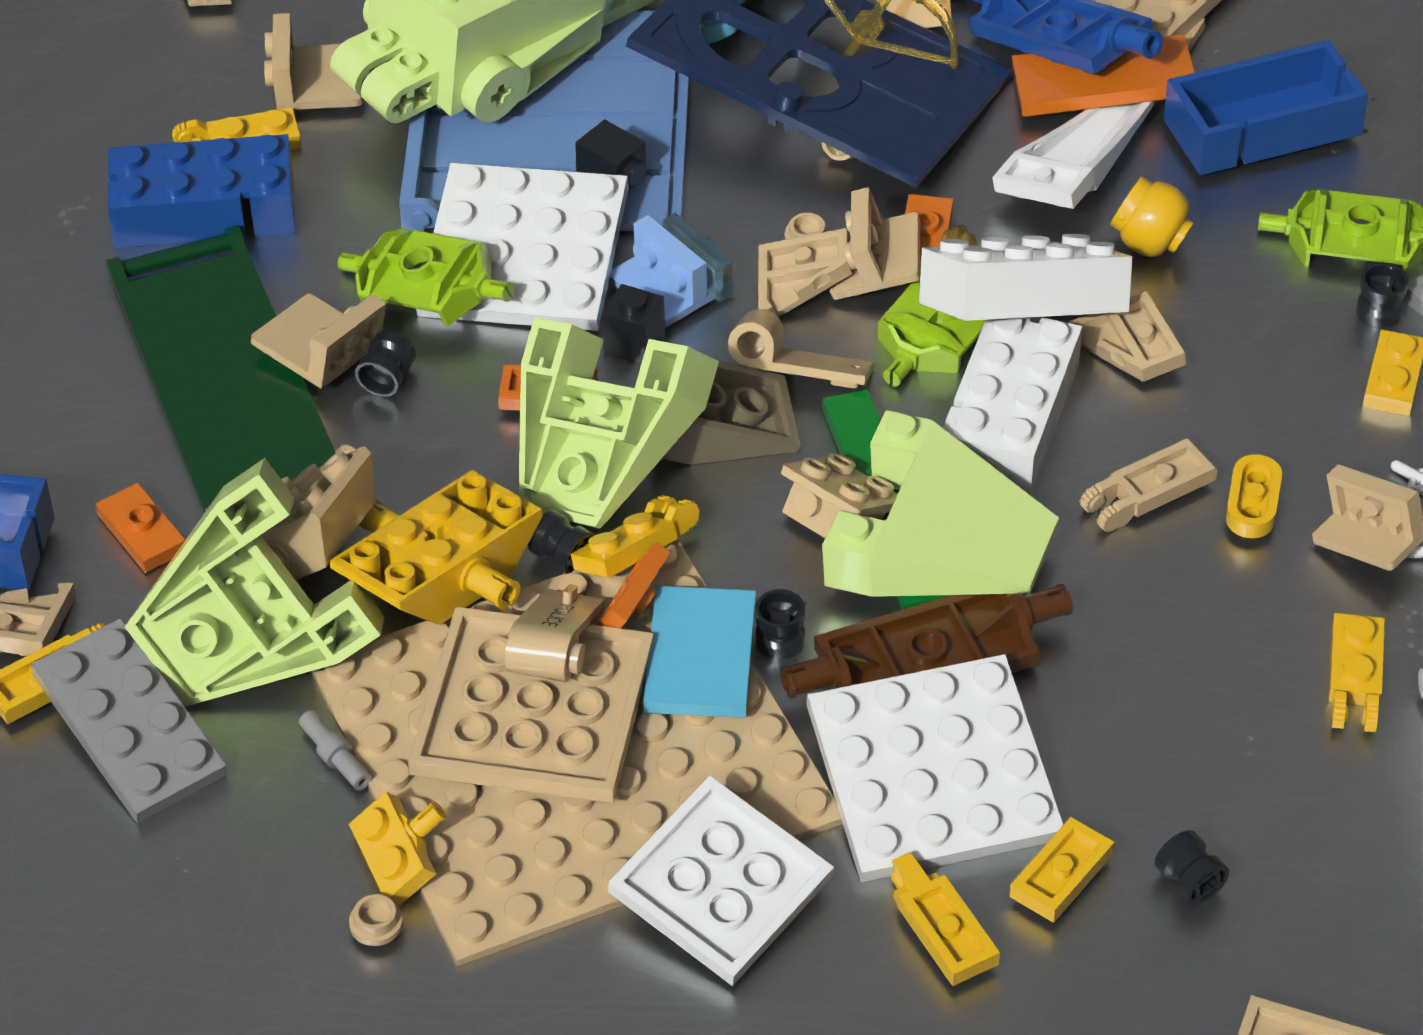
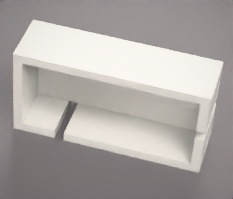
[919,234,1133,321]
[943,317,1082,495]

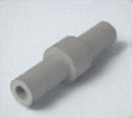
[299,710,372,790]

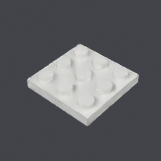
[608,776,834,986]

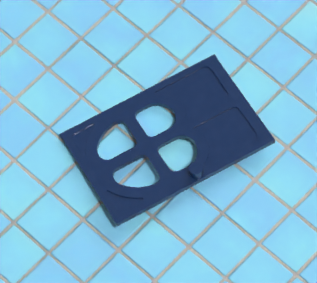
[626,0,1014,188]

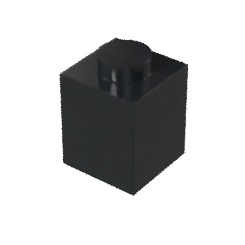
[575,119,647,189]
[602,284,665,365]

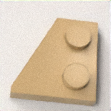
[758,228,852,317]
[1066,291,1186,382]
[0,582,75,656]

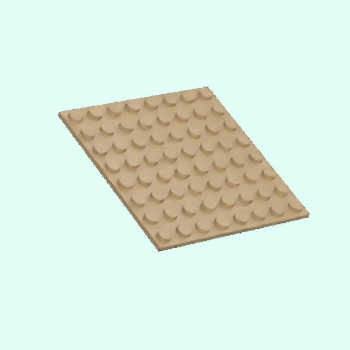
[311,539,843,967]

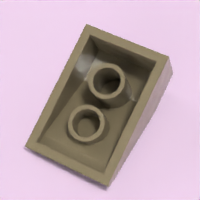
[635,361,801,465]

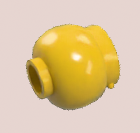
[1109,176,1194,258]

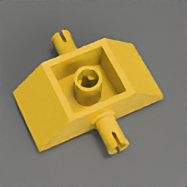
[330,470,543,625]

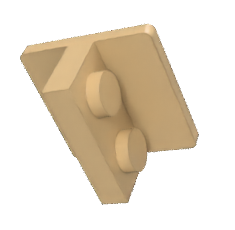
[830,187,921,300]
[780,453,898,538]
[1312,464,1423,571]

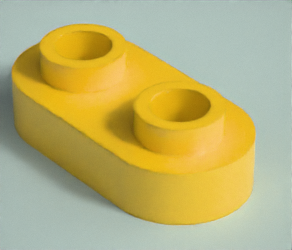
[1226,454,1282,538]

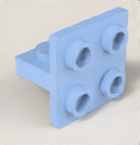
[609,215,734,327]

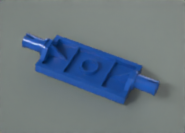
[965,0,1163,74]

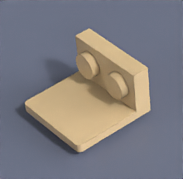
[251,293,387,389]

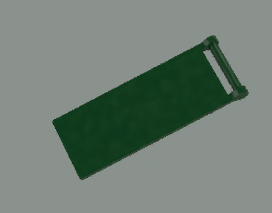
[106,225,336,513]

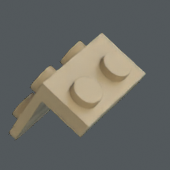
[264,13,364,110]

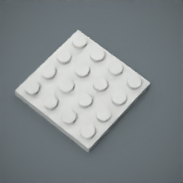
[416,163,629,331]
[807,654,1063,883]

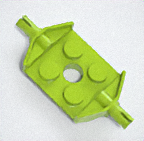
[1258,189,1423,276]
[338,228,514,326]
[878,273,985,387]

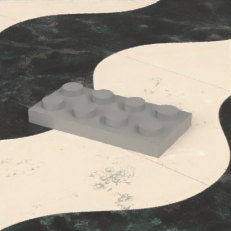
[31,618,227,824]

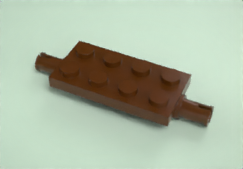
[780,583,1073,699]

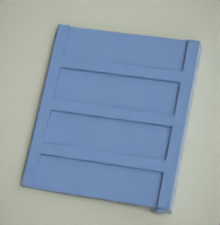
[399,11,689,235]

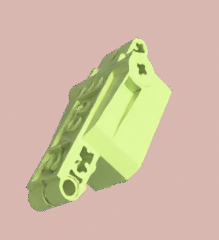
[330,0,656,124]

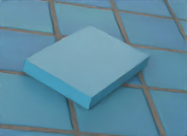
[643,586,756,718]

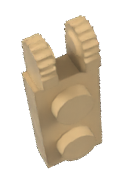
[1079,438,1217,532]

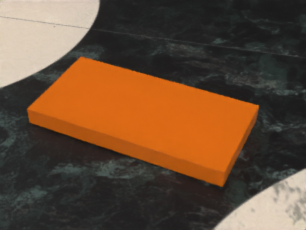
[1012,34,1195,117]

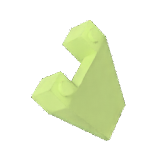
[519,317,719,529]
[822,410,1059,597]
[125,458,384,706]

